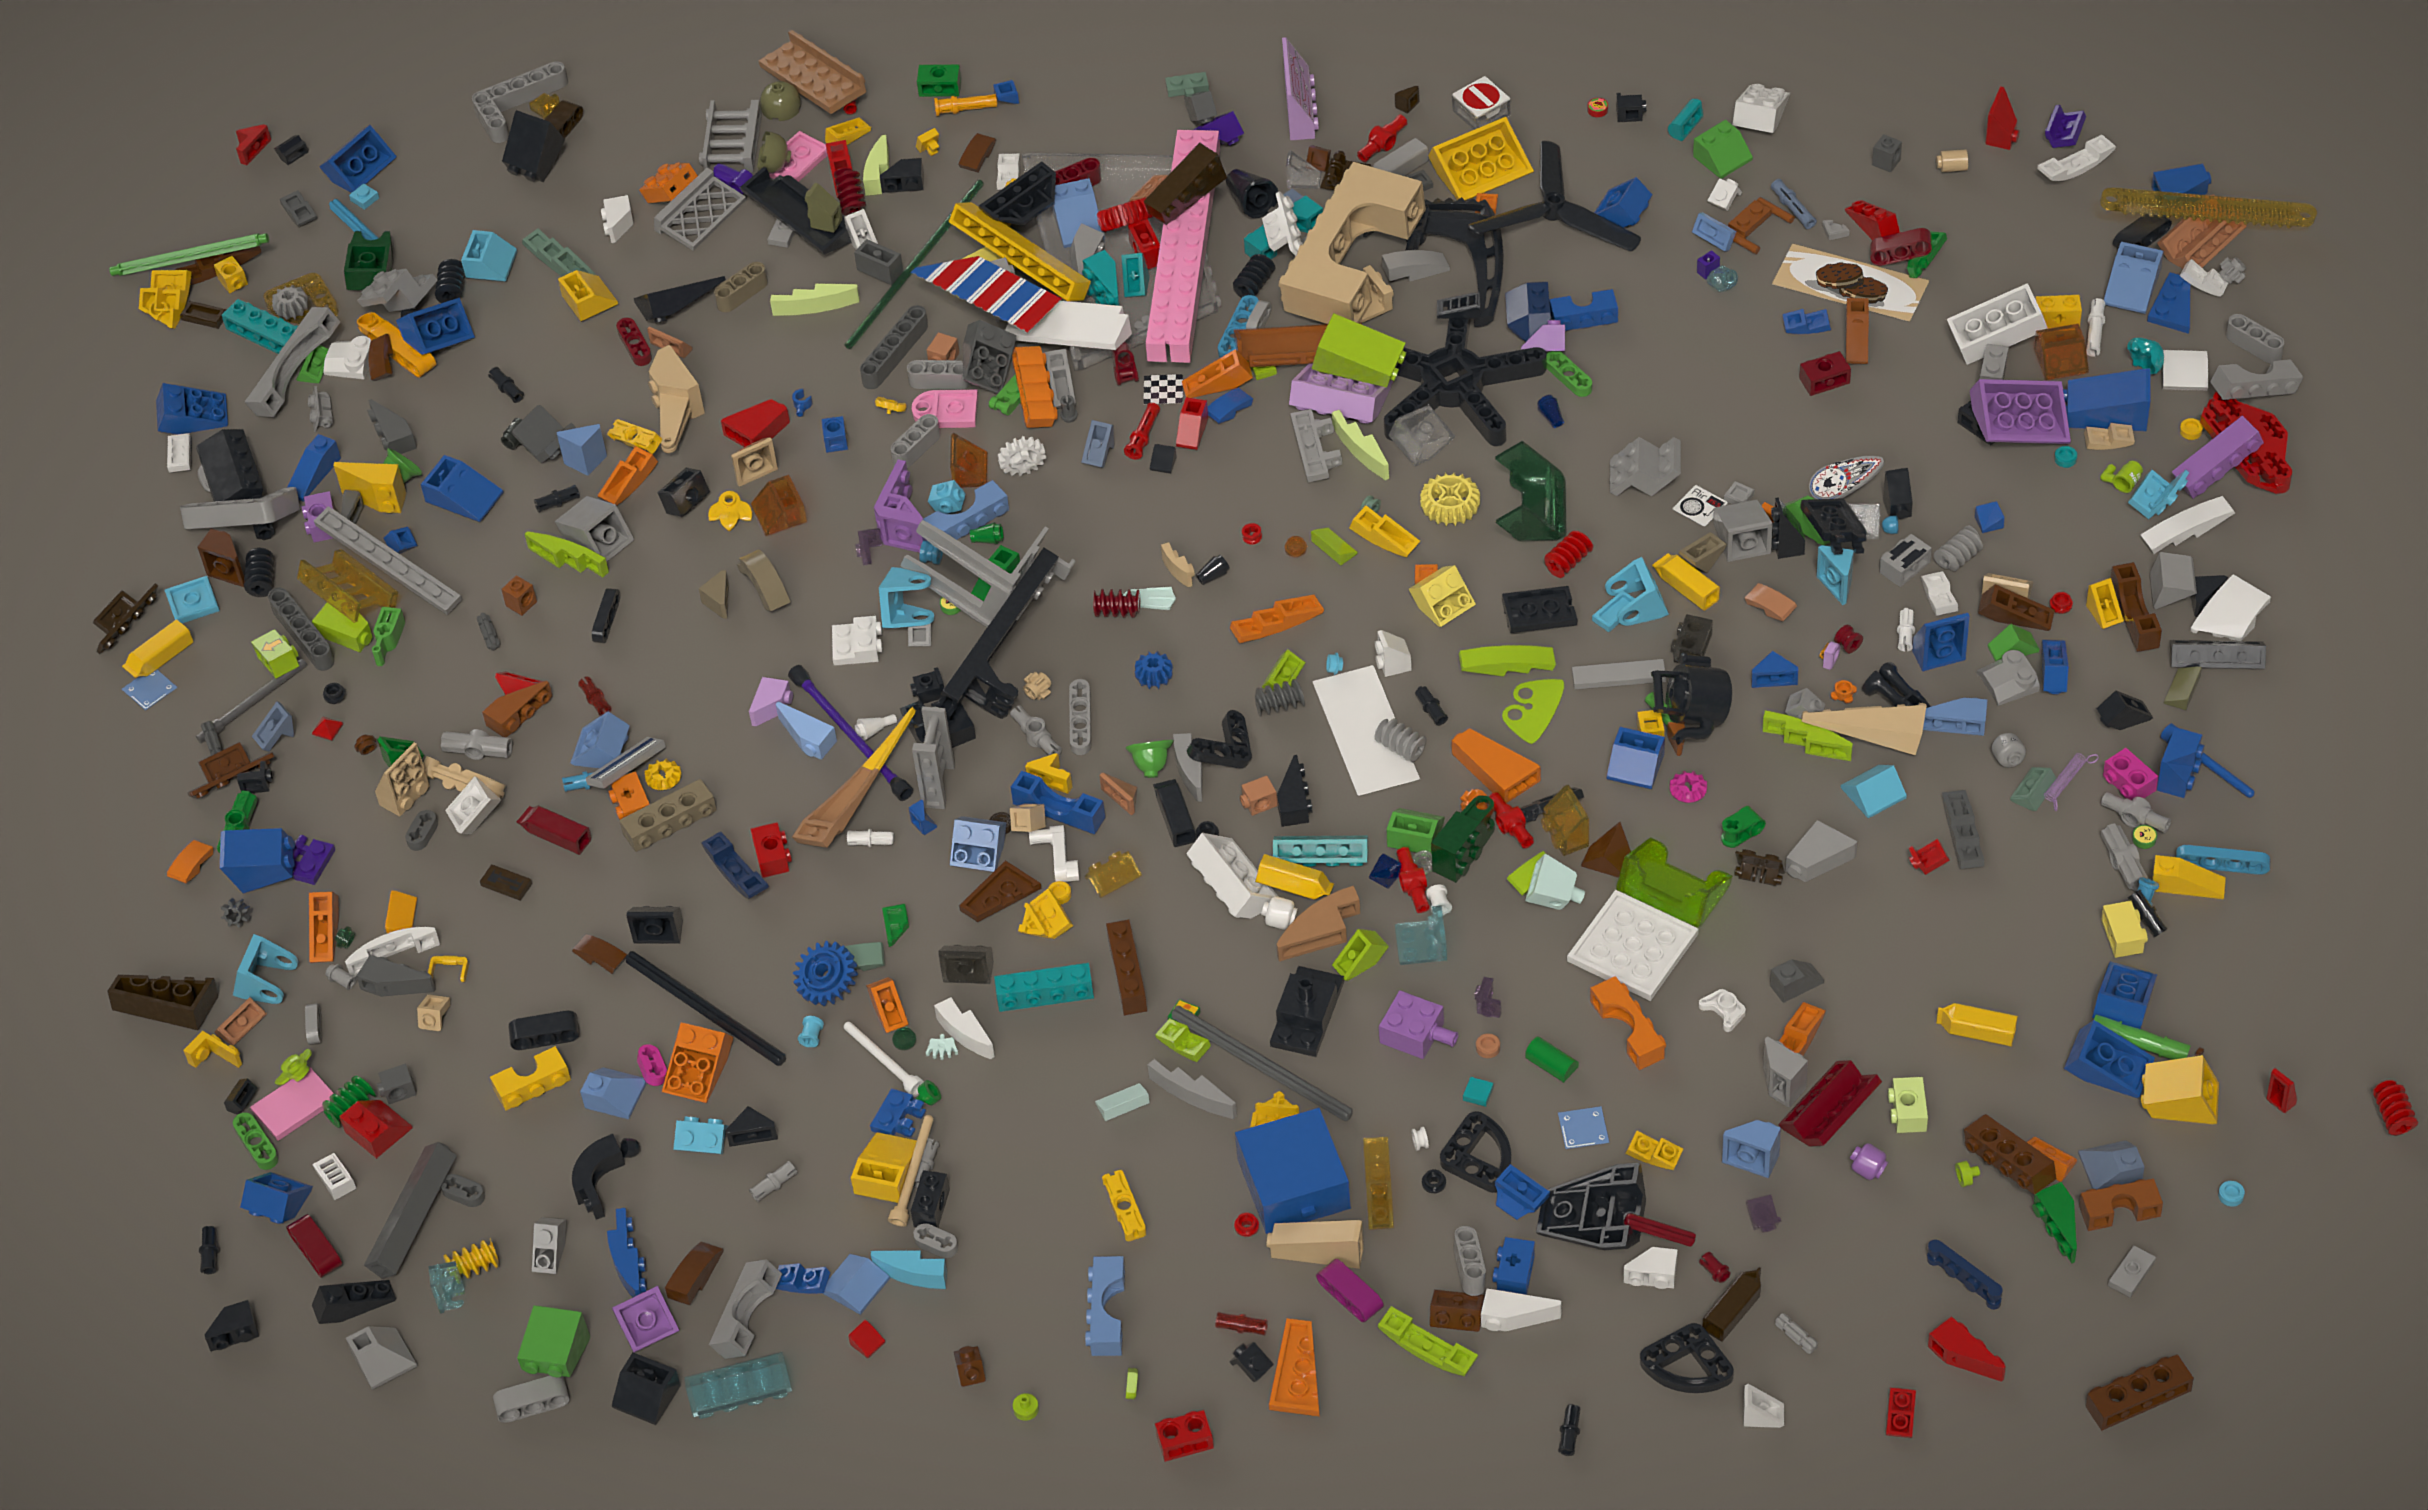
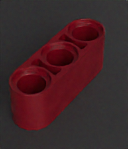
[1055,158,1102,186]
[1870,228,1932,266]
[286,1214,343,1278]

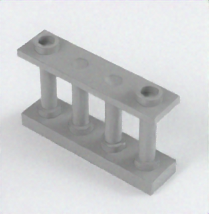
[699,100,762,173]
[912,706,955,809]

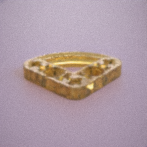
[263,273,338,324]

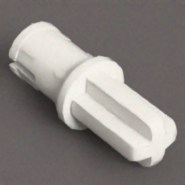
[1897,608,1915,652]
[847,829,894,847]

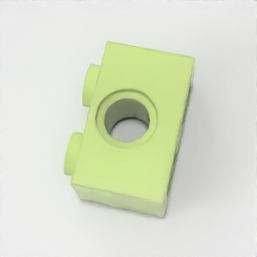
[1888,1077,1928,1133]

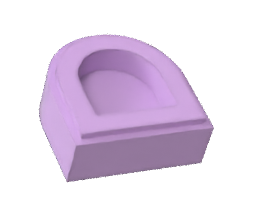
[1823,641,1840,670]

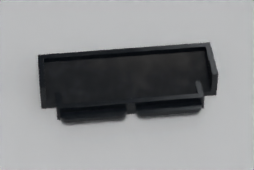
[740,166,852,255]

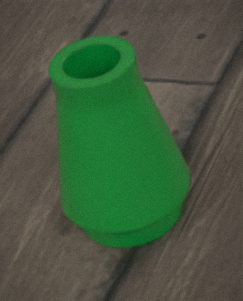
[970,522,1004,544]

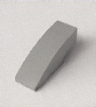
[1382,250,1450,281]
[1045,349,1076,408]
[1173,733,1202,802]

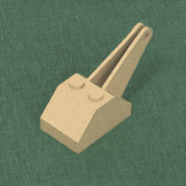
[648,345,705,453]

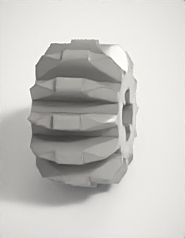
[272,285,308,320]

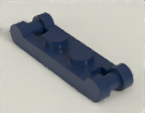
[1927,1239,2003,1310]

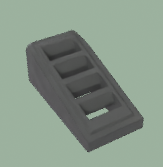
[341,490,364,524]

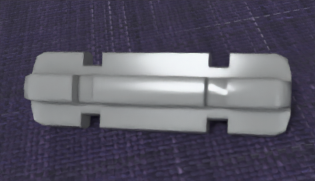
[1775,1313,1818,1354]

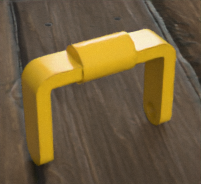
[428,955,469,982]

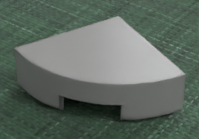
[1822,220,1850,240]

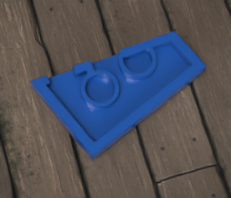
[2147,272,2190,334]

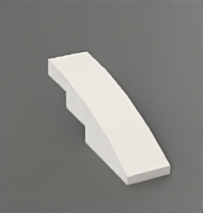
[2141,496,2235,554]

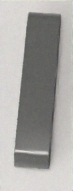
[860,305,928,389]
[268,587,334,671]

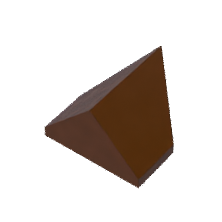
[1581,822,1634,880]

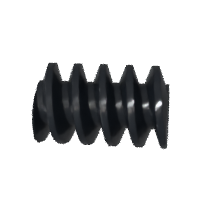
[1233,254,1276,298]
[435,259,464,303]
[244,547,274,597]

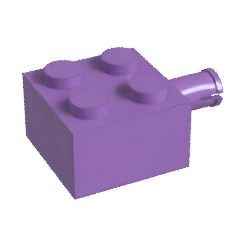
[1379,990,1458,1059]

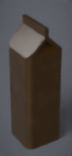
[1702,1267,1761,1342]

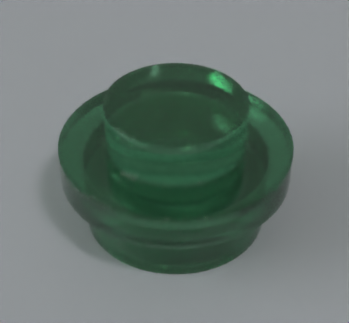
[335,926,355,949]
[892,1027,916,1050]

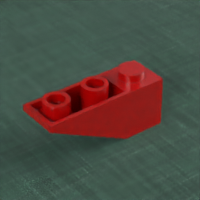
[1845,200,1900,241]
[1928,1316,2006,1382]

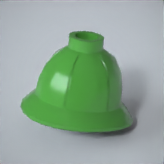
[383,448,422,483]
[1126,740,1174,778]

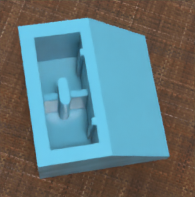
[461,230,517,281]

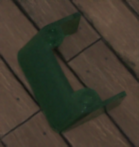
[1495,441,1567,541]

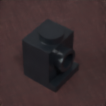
[1616,93,1647,122]
[910,667,944,704]

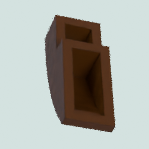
[665,1242,724,1305]

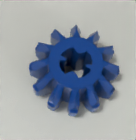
[1135,651,1173,689]

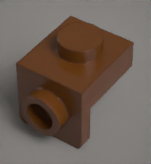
[953,1346,986,1387]

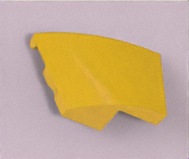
[139,270,191,329]

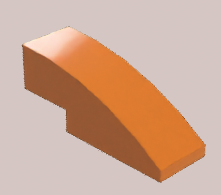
[598,446,658,506]
[1779,1002,1826,1056]

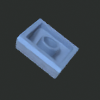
[557,424,607,476]

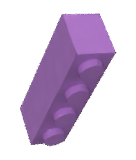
[2172,416,2264,499]

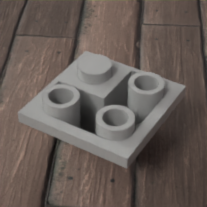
[346,1326,417,1390]

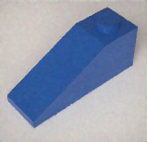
[287,434,341,502]
[2042,640,2069,694]

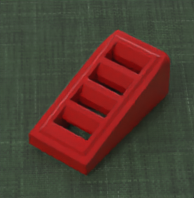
[2266,1068,2297,1113]

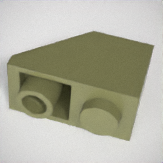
[805,183,842,232]

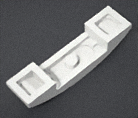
[2037,135,2116,181]
[345,927,440,977]

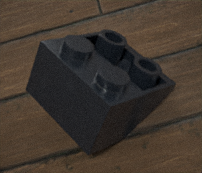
[612,1352,681,1425]

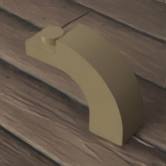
[737,549,790,611]

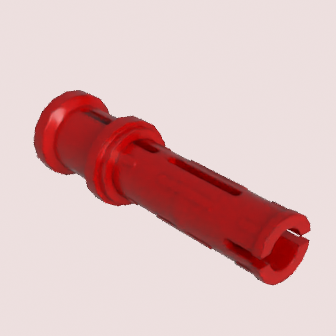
[1124,403,1160,460]

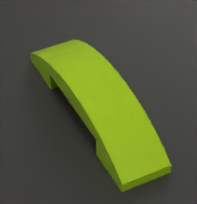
[1378,1306,1478,1376]

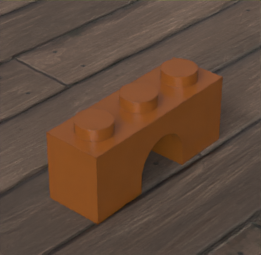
[2079,1178,2163,1231]

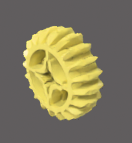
[1420,472,1480,526]

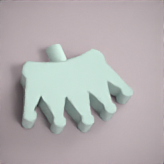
[926,1034,958,1060]

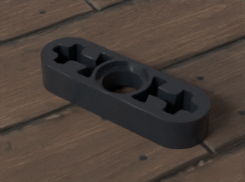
[592,588,620,643]

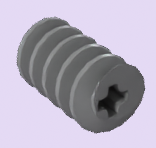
[1934,525,1983,571]
[1374,718,1427,762]

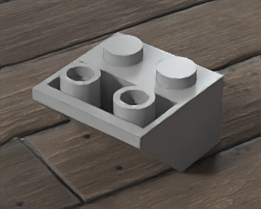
[1763,1036,1808,1108]

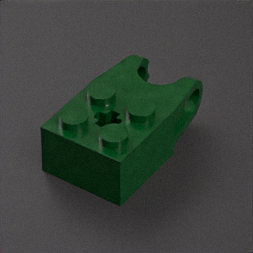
[344,231,393,291]
[1431,795,1495,883]

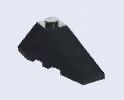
[633,276,726,323]

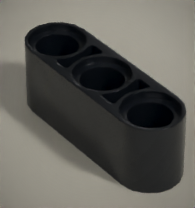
[2113,209,2172,249]
[508,1010,579,1050]

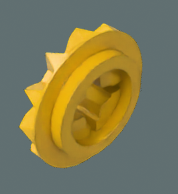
[644,758,681,790]

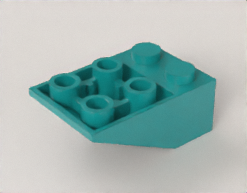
[1082,249,1120,306]

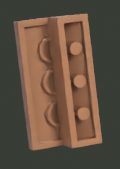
[2157,194,2247,269]

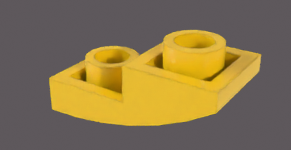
[1625,1131,1683,1170]

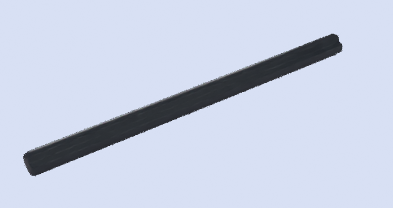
[625,951,786,1066]

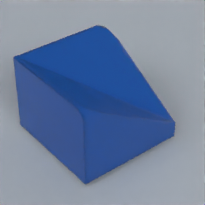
[993,80,1019,104]
[1975,501,2005,533]
[384,527,418,554]
[909,799,937,835]

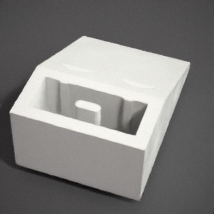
[1732,84,1790,133]

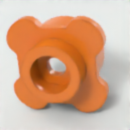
[1831,680,1857,703]

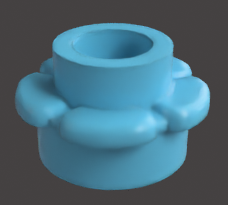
[1326,652,1343,675]

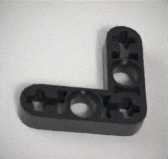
[1187,710,1252,768]

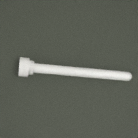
[844,1022,924,1097]

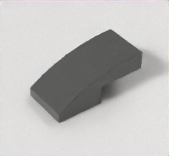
[280,191,317,227]

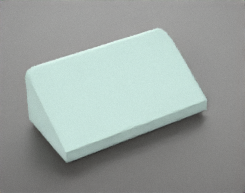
[1095,1083,1150,1121]

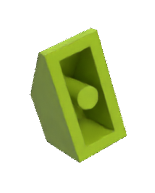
[1332,929,1389,981]

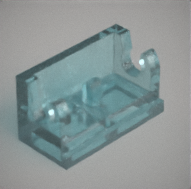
[428,1261,465,1314]

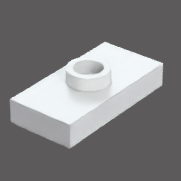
[167,433,191,473]

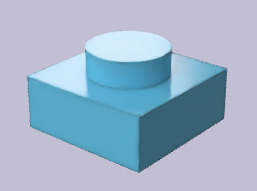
[349,184,379,210]

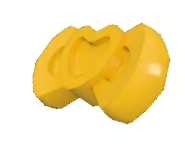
[875,397,906,414]

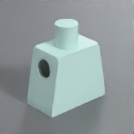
[1525,854,1585,910]

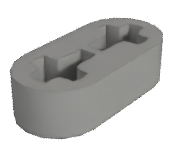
[1246,300,1271,329]
[305,1003,322,1045]
[913,1224,958,1258]

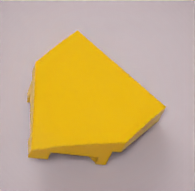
[1018,888,1073,939]
[1250,1091,1299,1128]

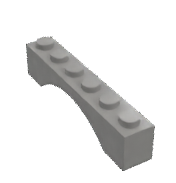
[245,307,340,417]

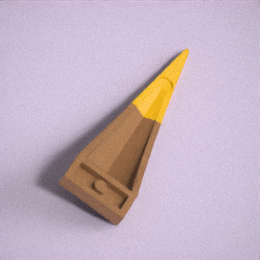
[792,707,916,848]

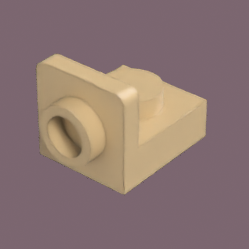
[417,995,450,1031]

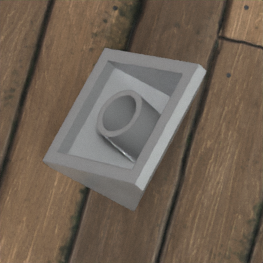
[2150,552,2197,609]

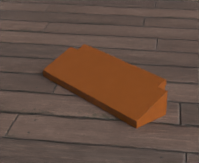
[1234,322,1362,367]

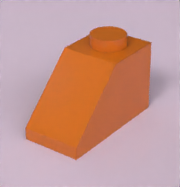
[866,977,909,1033]

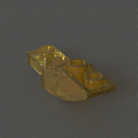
[1363,1137,1394,1230]

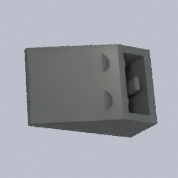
[963,320,1017,394]

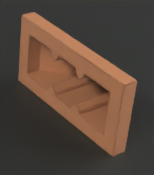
[1099,773,1137,815]

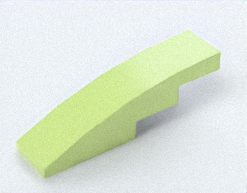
[770,284,860,316]
[1332,410,1389,480]

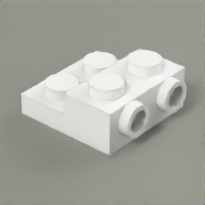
[832,616,882,665]

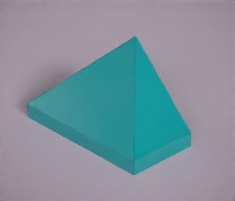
[1121,253,1150,298]

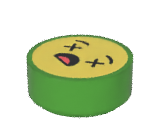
[940,597,961,615]
[2132,825,2157,849]

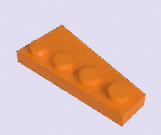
[1269,1318,1320,1417]

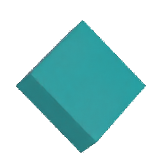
[1463,1077,1494,1107]

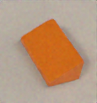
[2027,1137,2077,1182]

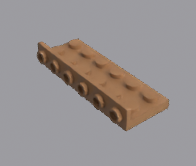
[759,30,866,114]

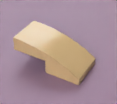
[2084,423,2135,450]

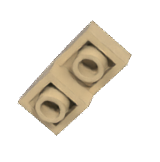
[1161,542,1195,587]

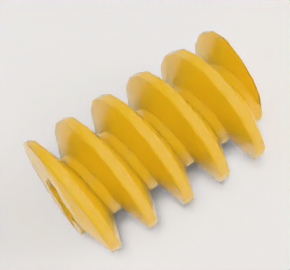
[443,1238,499,1283]

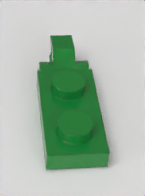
[1906,231,1948,278]

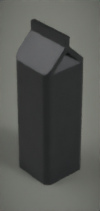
[1153,779,1196,847]

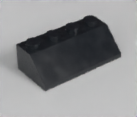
[196,429,263,502]

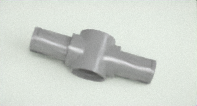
[1010,705,1062,756]
[2101,792,2171,833]

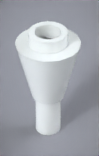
[855,714,897,741]

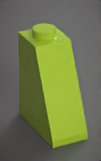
[312,591,372,653]

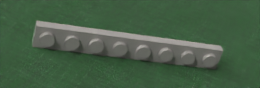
[314,506,462,615]

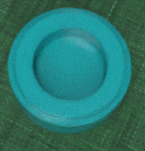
[2054,446,2077,468]

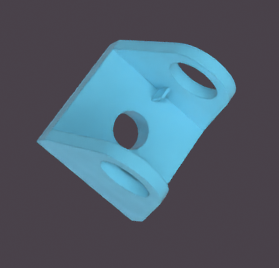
[1605,557,1669,626]
[879,567,934,628]
[233,934,299,1004]

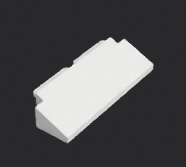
[1005,301,1132,350]

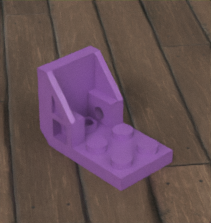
[874,459,927,553]

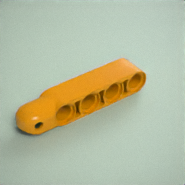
[357,312,437,378]

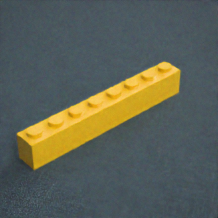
[949,202,1091,301]

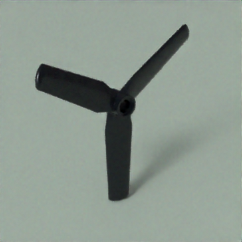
[1467,141,1641,251]

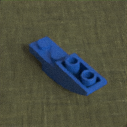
[607,1208,647,1297]

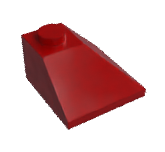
[1986,86,2020,150]

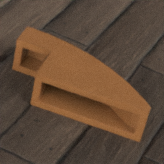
[1277,885,1360,962]

